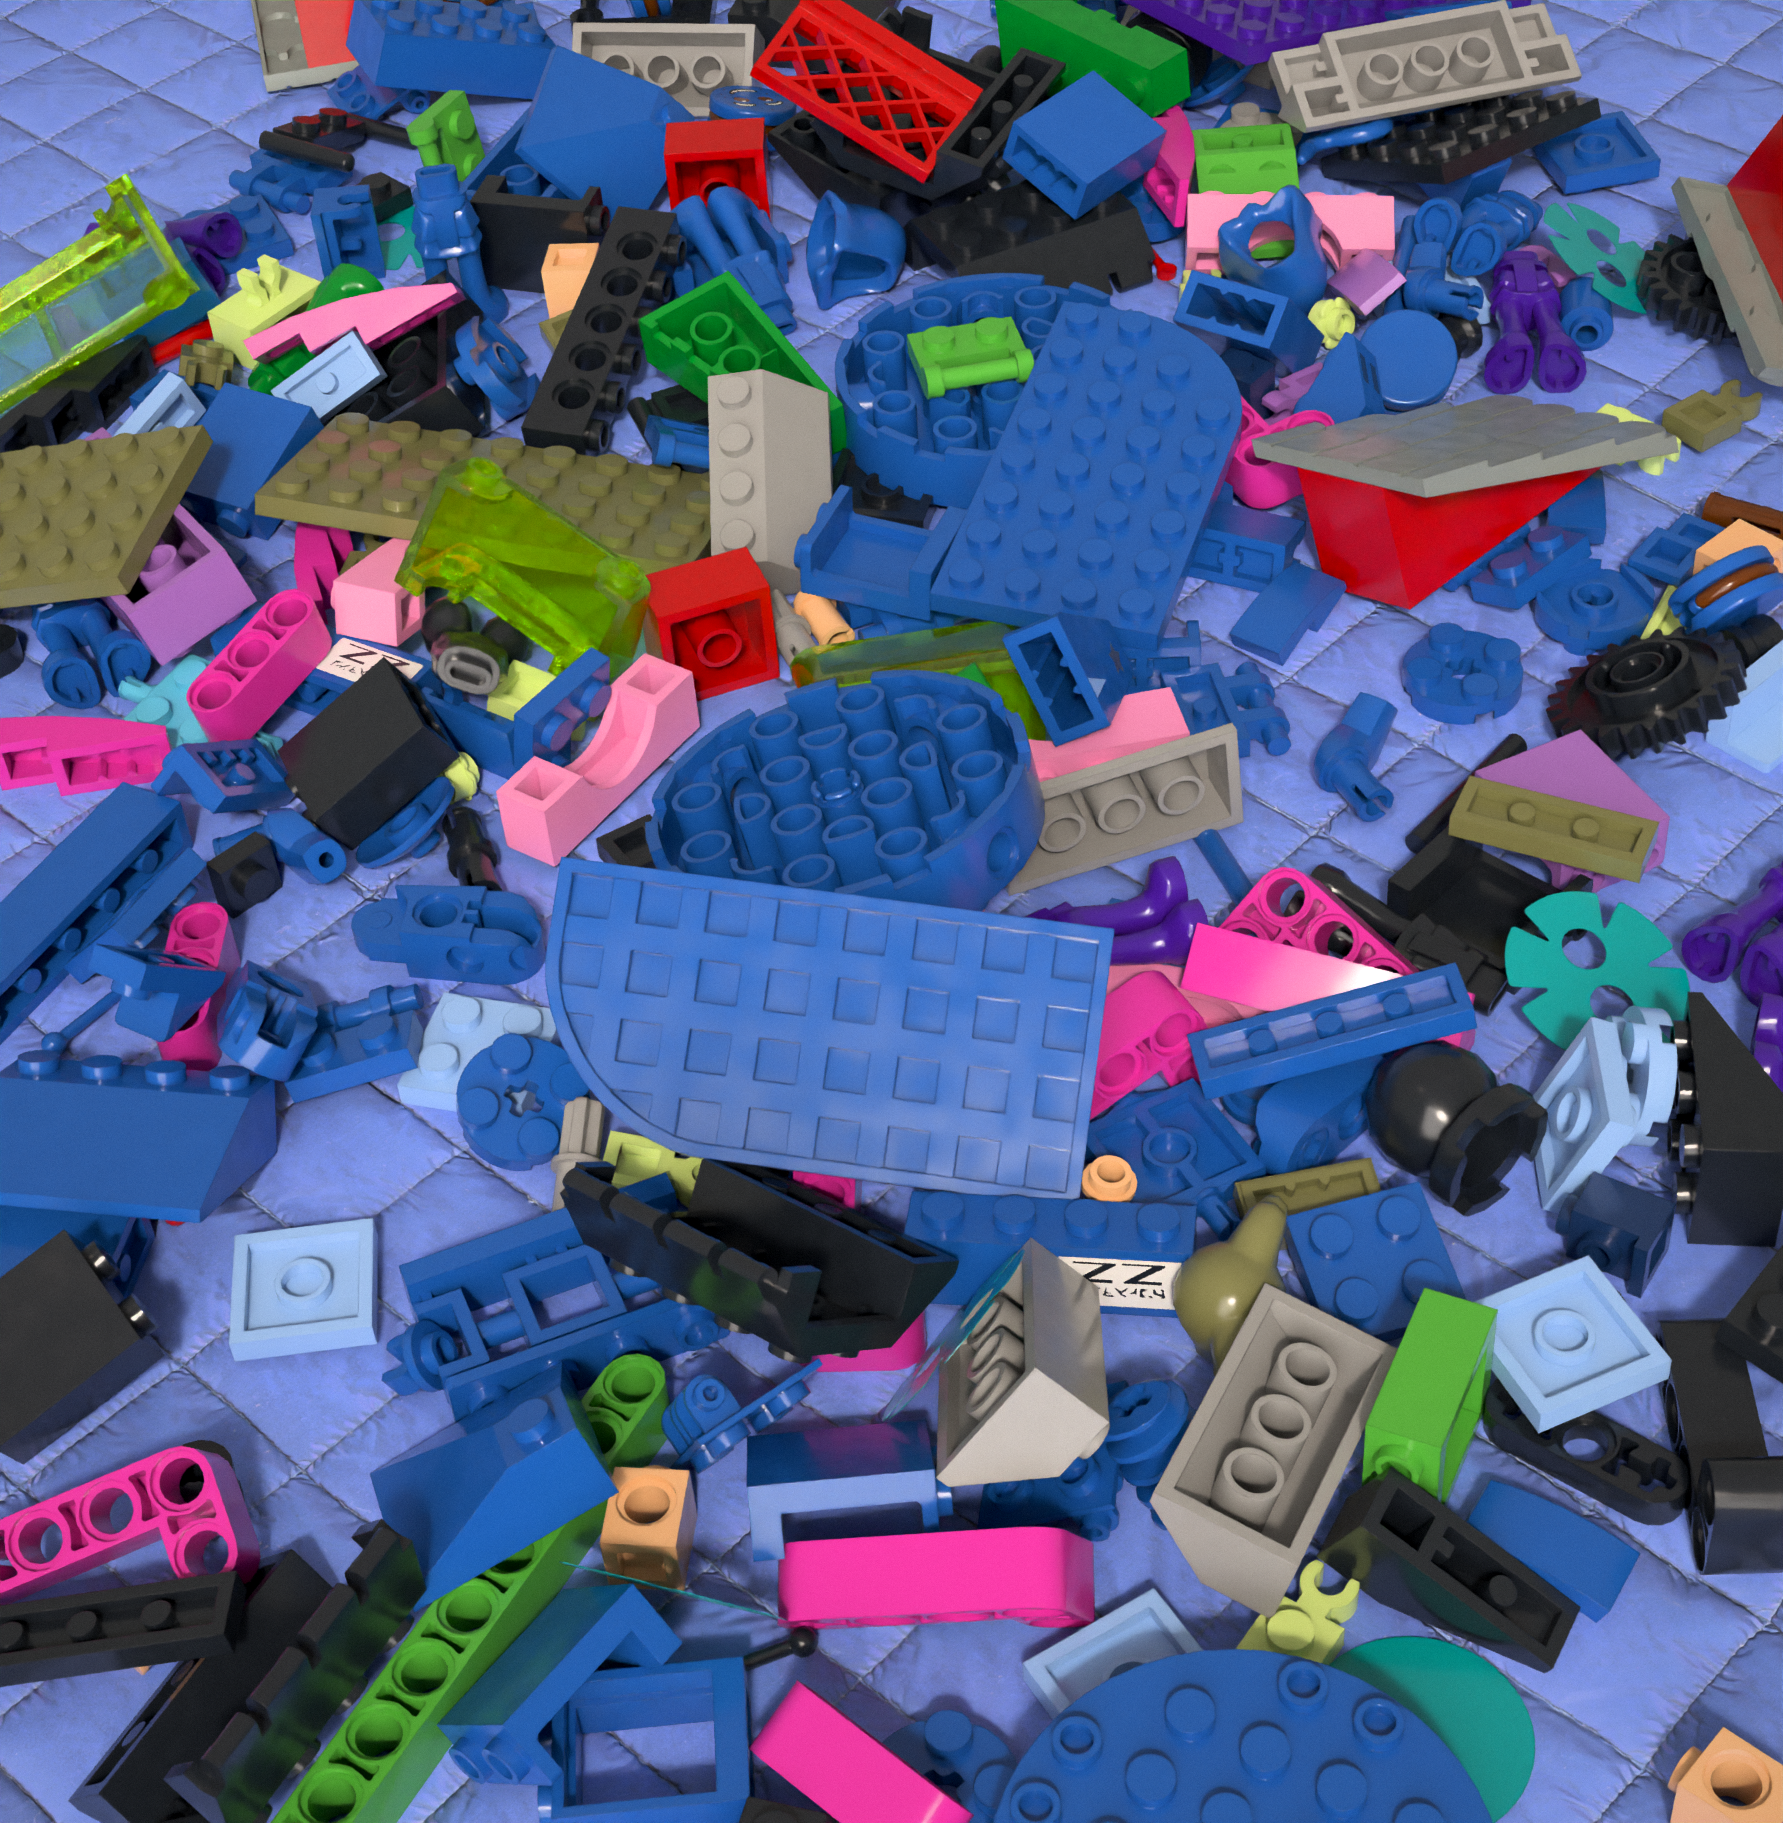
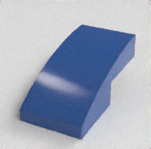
[1543,470,1606,544]
[1627,513,1726,587]
[1229,562,1347,666]
[1465,1480,1641,1623]

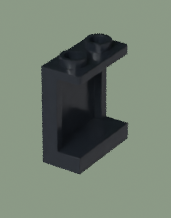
[470,175,610,293]
[1387,825,1593,995]

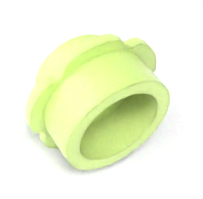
[1308,297,1355,349]
[436,751,480,805]

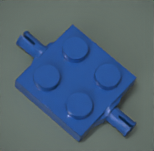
[1085,1078,1266,1242]

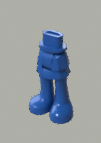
[411,164,510,324]
[671,186,797,335]
[1414,190,1543,276]
[30,597,151,709]

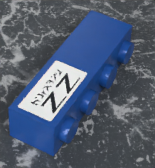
[210,601,444,716]
[904,1191,1197,1318]

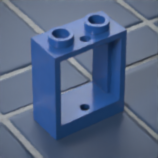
[537,1656,756,1823]

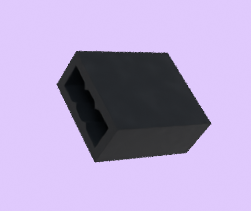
[277,657,460,850]
[0,1230,165,1465]

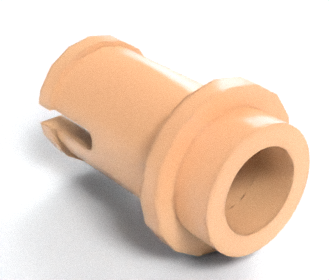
[793,591,855,656]
[1081,1155,1138,1202]

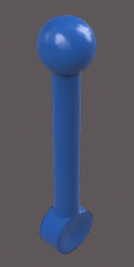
[41,991,122,1056]

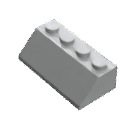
[572,22,765,119]
[708,369,833,595]
[1005,723,1244,896]
[936,1238,1110,1487]
[1150,1283,1398,1619]

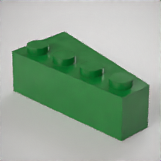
[995,0,1191,117]
[638,270,847,455]

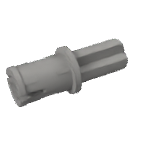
[770,589,827,682]
[550,1097,605,1212]

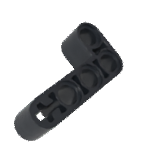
[1653,1318,1783,1575]

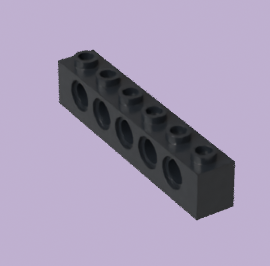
[521,206,687,457]

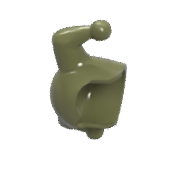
[1173,1196,1288,1376]

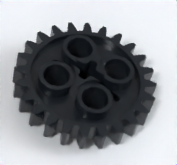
[1636,233,1741,347]

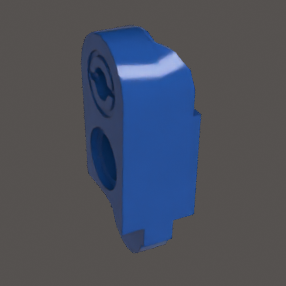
[351,885,546,985]
[217,960,318,1081]
[1253,1049,1399,1176]

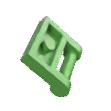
[406,90,485,182]
[907,316,1034,399]

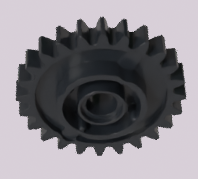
[1546,626,1747,760]

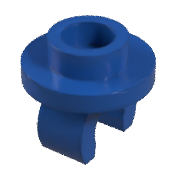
[381,1320,458,1396]

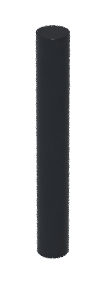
[1405,733,1527,854]

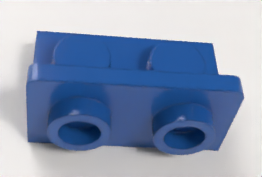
[151,739,295,814]

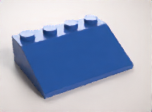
[0,1050,277,1223]

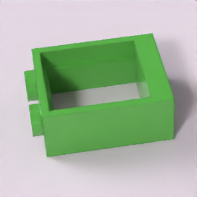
[1362,1288,1498,1507]

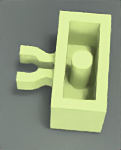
[207,254,321,370]

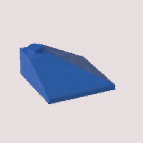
[514,45,695,226]
[370,1361,619,1613]

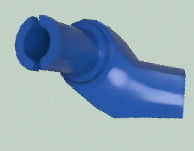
[1403,242,1484,321]
[1313,692,1398,822]
[212,808,347,884]

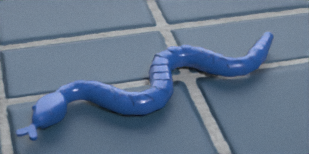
[1297,106,1446,165]

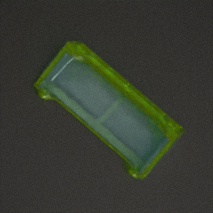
[0,174,200,414]

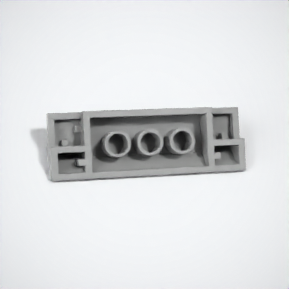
[1267,0,1582,133]

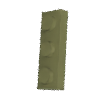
[1448,775,1659,883]

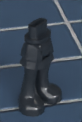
[421,596,529,695]
[1284,862,1509,1017]

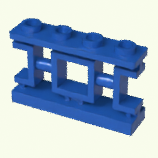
[399,1172,730,1423]

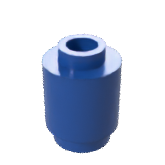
[1559,276,1614,351]

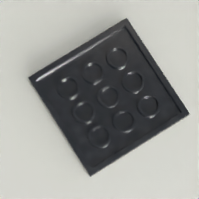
[1320,90,1601,185]

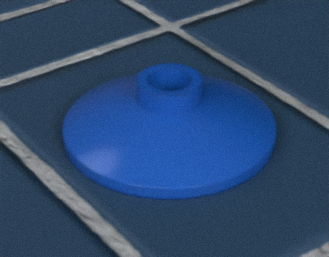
[1184,55,1255,107]
[356,777,455,869]

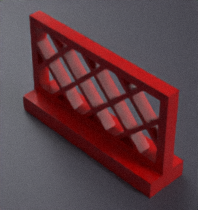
[750,0,983,184]

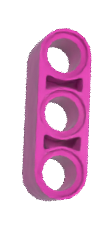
[186,589,332,742]
[156,902,241,1071]
[749,1680,974,1823]

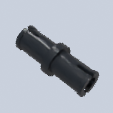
[442,807,502,891]

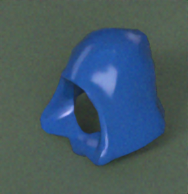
[1218,185,1328,317]
[806,190,907,310]

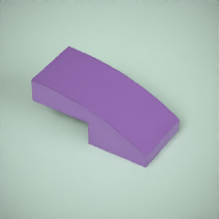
[1327,248,1407,316]

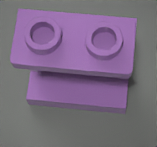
[1475,729,1670,893]

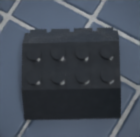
[810,6,1066,201]
[903,179,1156,321]
[560,1158,959,1363]
[68,1518,427,1823]

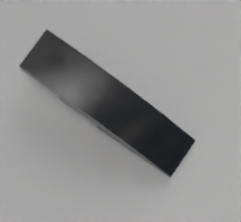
[0,334,156,453]

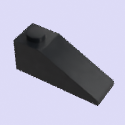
[1316,1466,1581,1673]

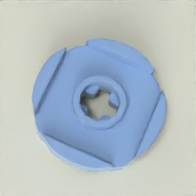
[1605,1006,1677,1147]

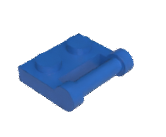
[644,414,709,469]

